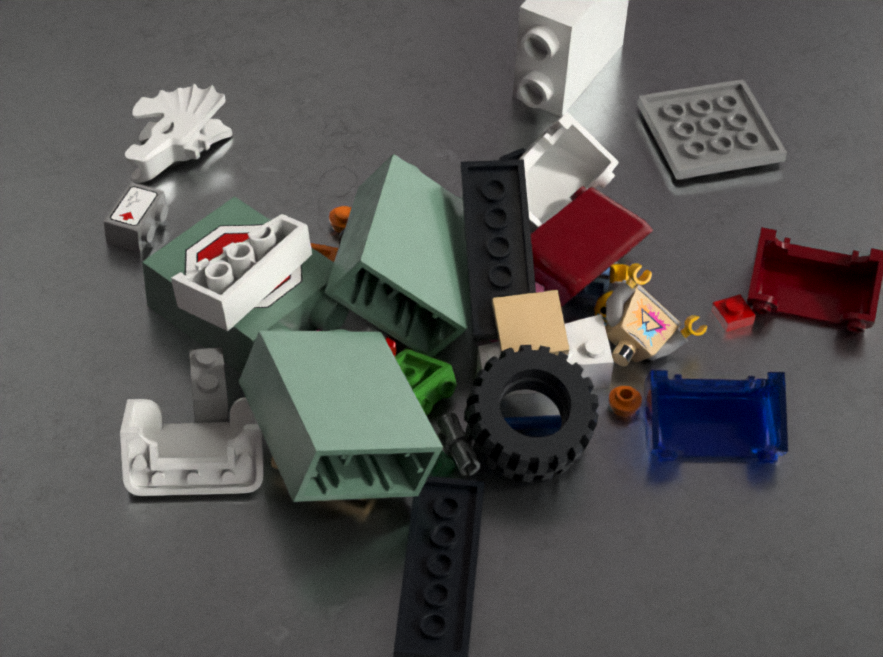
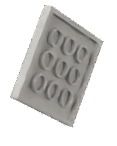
[637,79,787,179]

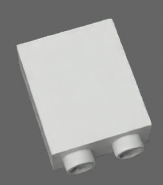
[512,0,629,117]

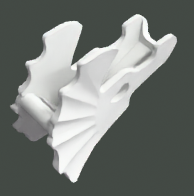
[125,84,233,183]

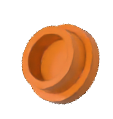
[329,206,352,233]

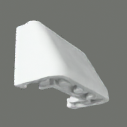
[519,112,619,233]
[120,397,264,496]

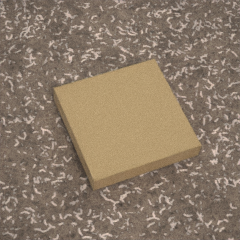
[492,290,570,356]

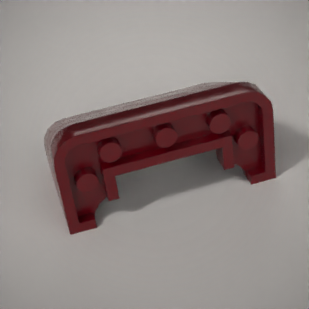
[531,186,654,308]
[747,227,883,333]

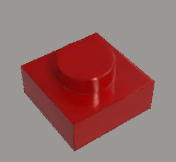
[711,294,756,332]

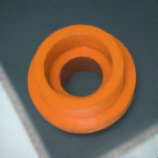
[609,386,642,417]

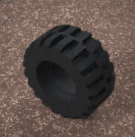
[464,345,599,482]

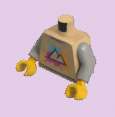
[605,263,707,366]

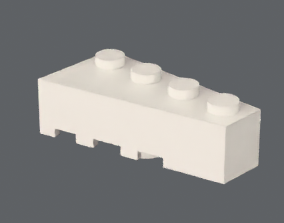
[171,214,312,331]
[476,314,614,395]

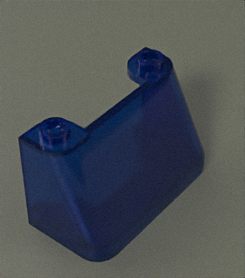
[644,370,788,463]

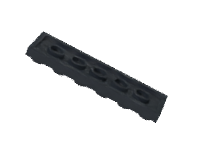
[460,159,536,341]
[393,476,485,657]

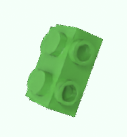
[395,348,457,416]

